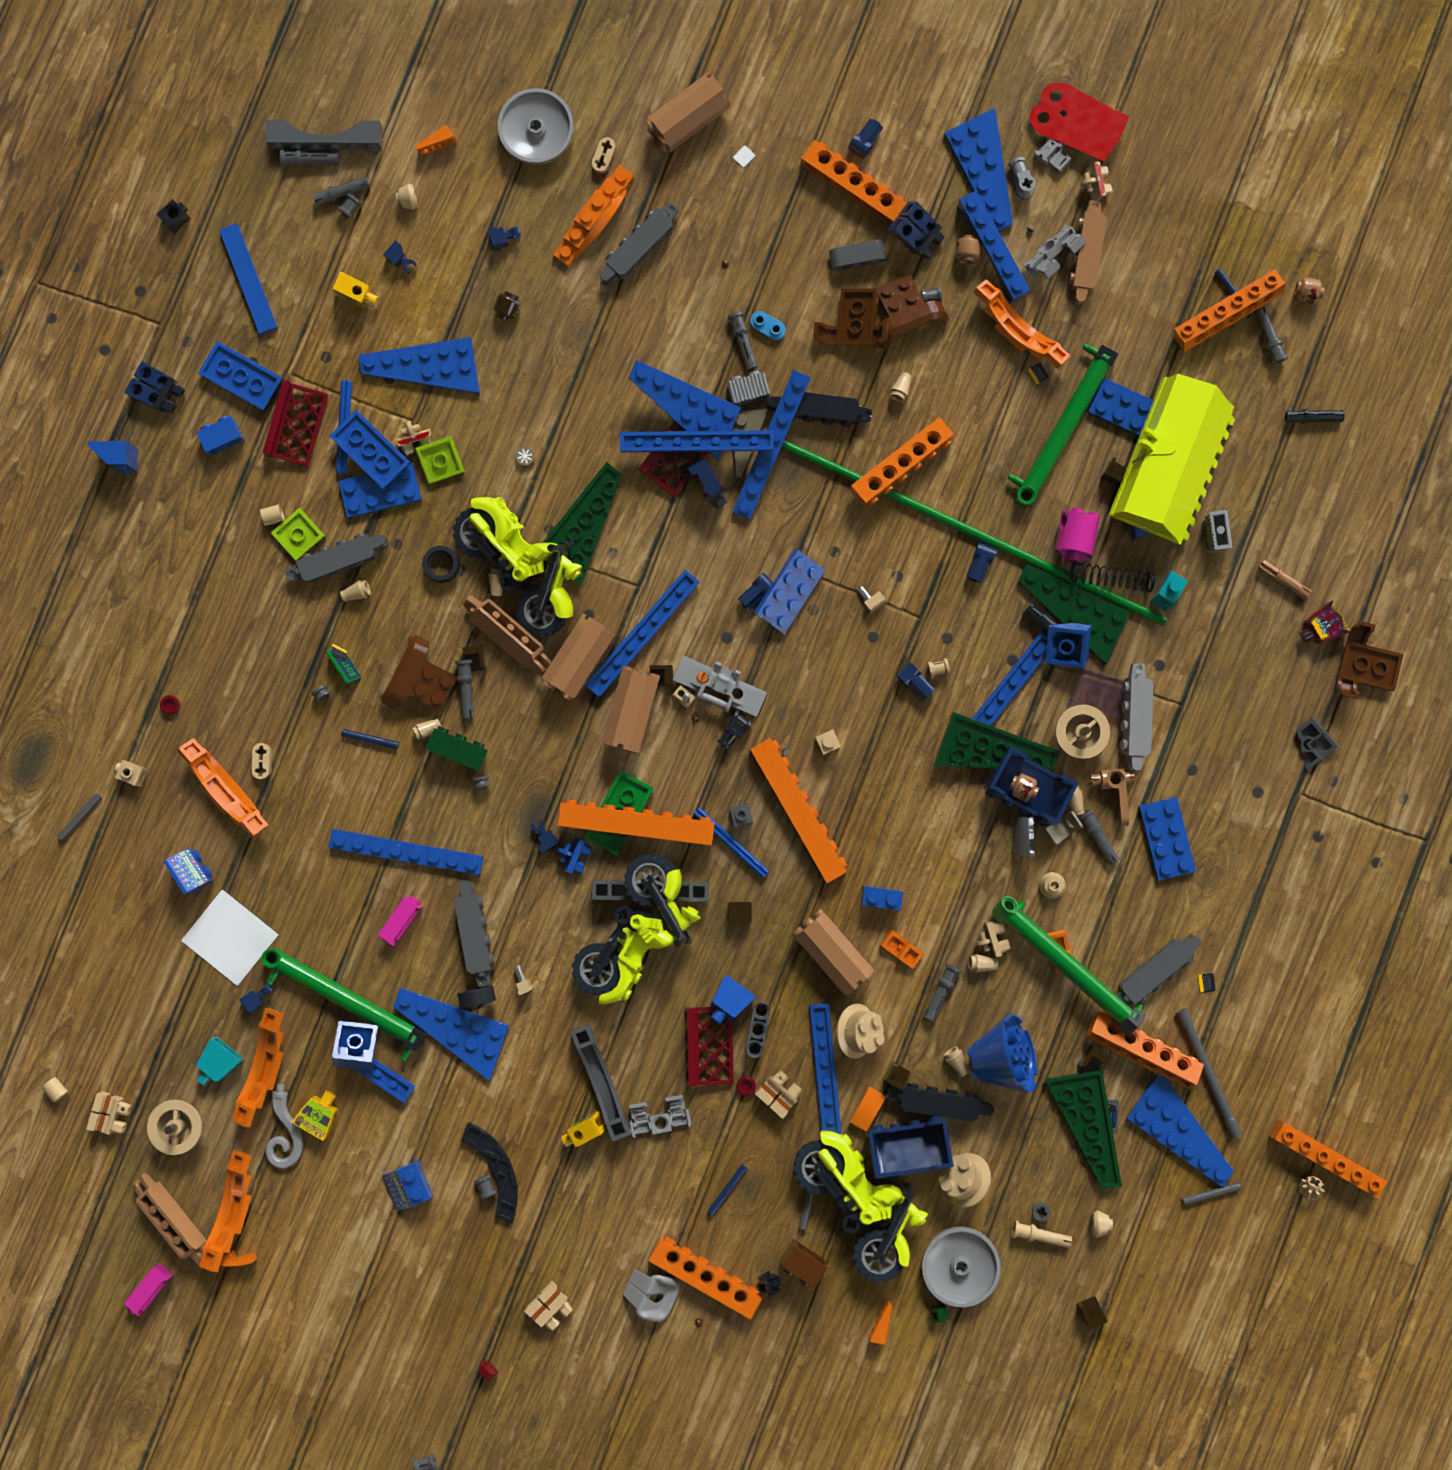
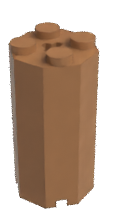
[646,73,730,153]
[542,614,616,701]
[602,666,660,754]
[792,908,875,996]

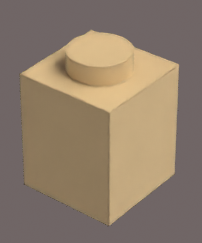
[815,729,841,756]

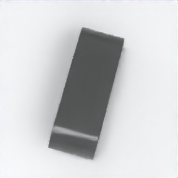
[829,240,886,271]
[746,1001,770,1058]

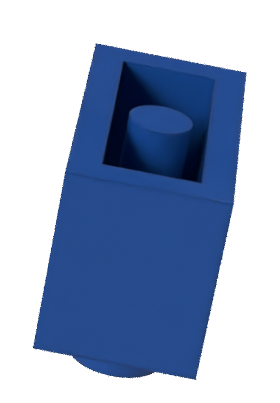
[196,416,245,456]
[861,886,903,911]

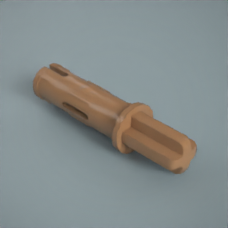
[1258,560,1312,600]

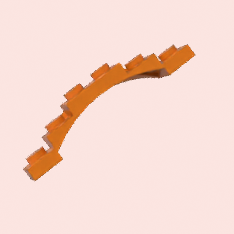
[553,164,635,268]
[973,279,1071,369]
[177,738,268,838]
[232,1008,284,1127]
[199,1150,252,1272]

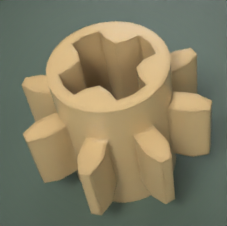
[1299,1176,1324,1201]

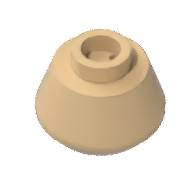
[396,183,417,210]
[1039,872,1066,899]
[1091,1210,1113,1238]

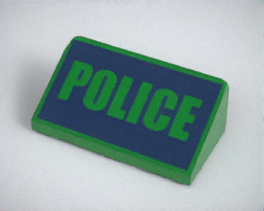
[326,646,361,685]

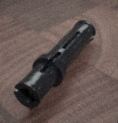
[1284,409,1345,424]

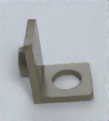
[1045,811,1083,845]

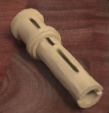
[1011,1220,1072,1249]

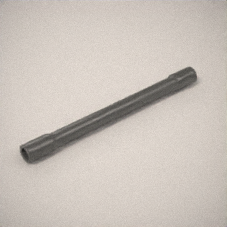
[1176,1008,1242,1138]

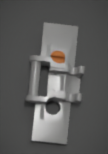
[673,655,767,717]

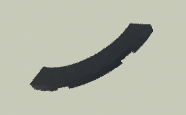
[461,1122,518,1223]

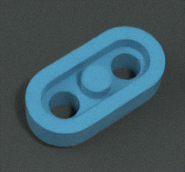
[750,311,786,341]

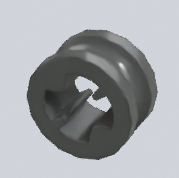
[311,685,331,702]
[472,776,491,789]
[1032,1202,1050,1221]

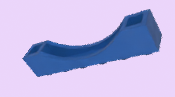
[957,191,1030,305]

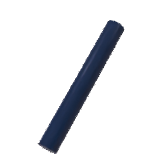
[1215,268,1254,318]
[341,729,399,749]
[707,1164,748,1216]

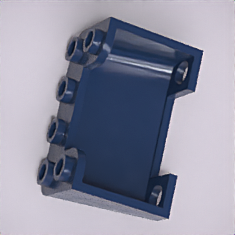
[983,746,1079,827]
[867,1116,954,1179]

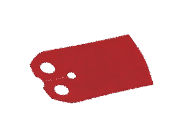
[1029,83,1129,162]

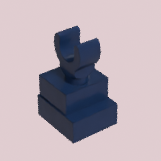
[488,226,521,251]
[383,240,417,274]
[531,819,560,854]
[239,984,273,1014]

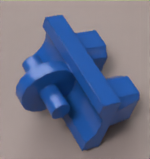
[557,837,592,874]

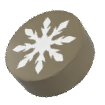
[516,447,535,467]

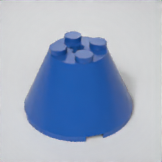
[967,1014,1038,1093]

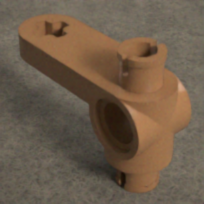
[1090,769,1135,827]

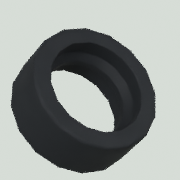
[422,545,460,583]
[457,985,496,1009]

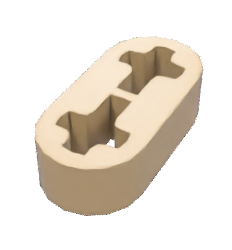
[592,137,616,174]
[252,743,272,780]

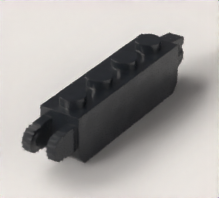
[767,392,872,427]
[886,1083,994,1122]

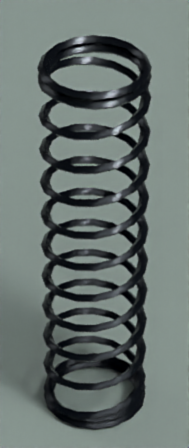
[1070,562,1156,593]

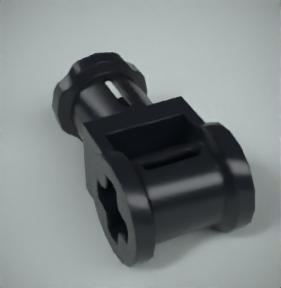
[717,710,753,751]

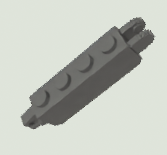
[600,202,679,285]
[285,533,388,584]
[454,880,495,987]
[1116,935,1201,1005]

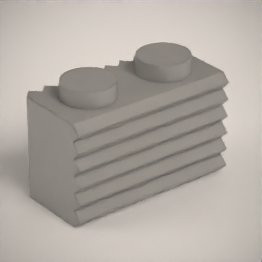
[727,371,770,406]
[1204,510,1233,553]

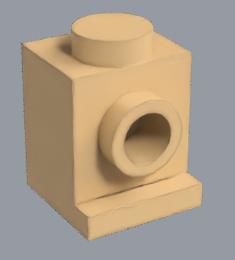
[114,760,148,787]

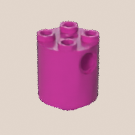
[1055,508,1100,563]

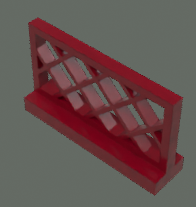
[262,380,328,467]
[638,421,708,497]
[685,1006,734,1087]

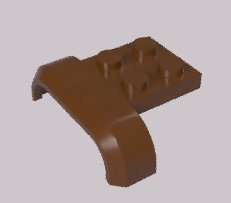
[877,275,949,350]
[813,288,889,346]
[1337,621,1404,700]
[379,635,458,711]

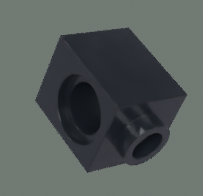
[156,199,190,234]

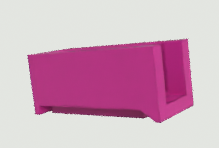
[378,895,423,946]
[124,1263,173,1316]

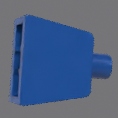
[710,975,756,1025]

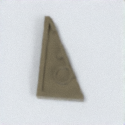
[732,409,768,479]

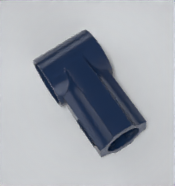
[848,118,883,159]
[966,542,997,584]
[738,573,773,611]
[896,662,935,701]

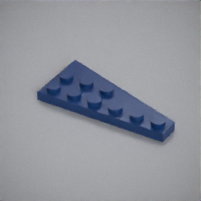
[944,108,1013,232]
[359,337,480,394]
[628,360,741,461]
[393,988,509,1081]
[1126,1074,1234,1187]

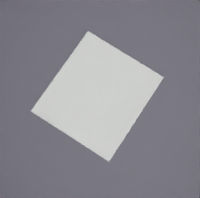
[181,890,278,986]

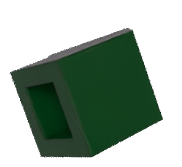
[929,1304,949,1323]

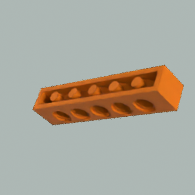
[800,140,907,225]
[1174,269,1285,353]
[849,417,954,508]
[1085,1011,1204,1090]
[1269,1119,1387,1198]
[648,1237,762,1320]

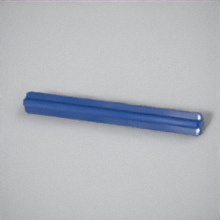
[336,380,352,474]
[693,808,769,878]

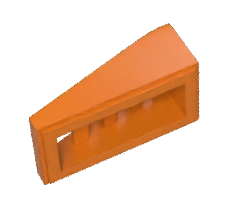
[415,125,456,156]
[868,1301,892,1345]

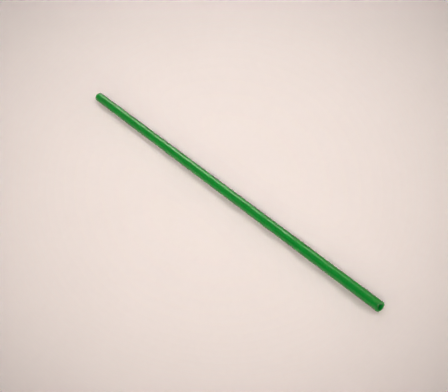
[781,439,1168,626]

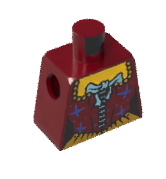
[1299,600,1351,644]

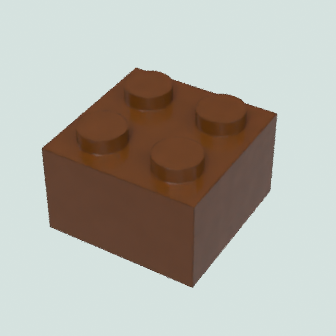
[781,1239,828,1288]

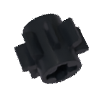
[757,1271,781,1298]

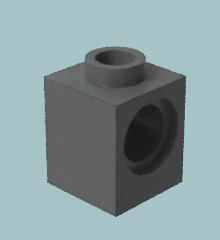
[730,803,753,827]

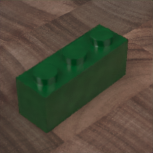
[424,726,488,771]

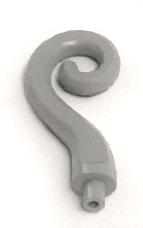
[265,1084,303,1169]

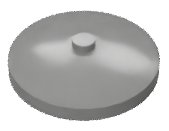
[498,88,574,165]
[922,1226,1001,1307]

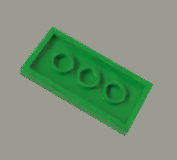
[584,770,654,856]

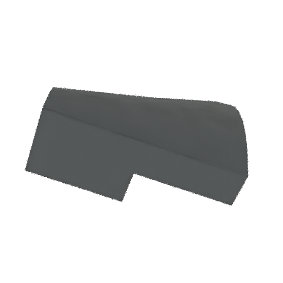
[1297,716,1339,770]
[1012,817,1034,857]

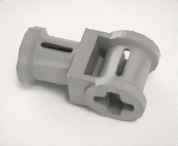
[1008,157,1036,199]

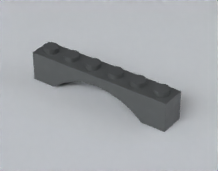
[266,120,383,152]
[592,880,709,902]
[570,1023,631,1142]

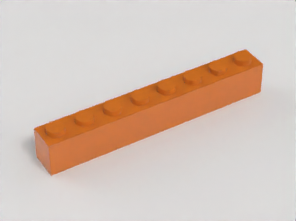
[750,738,848,883]
[558,799,715,845]

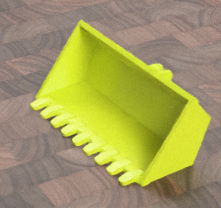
[1108,374,1235,545]

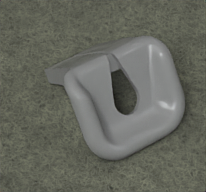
[623,1269,680,1322]

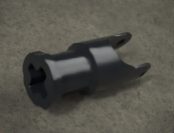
[1022,602,1058,634]

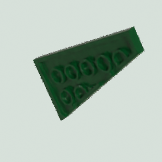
[542,462,622,587]
[1017,564,1130,664]
[933,712,1061,769]
[1044,1069,1122,1189]

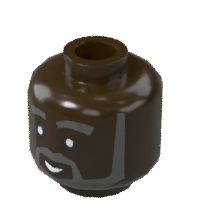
[493,291,521,321]

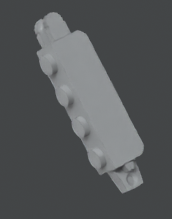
[1120,663,1153,771]

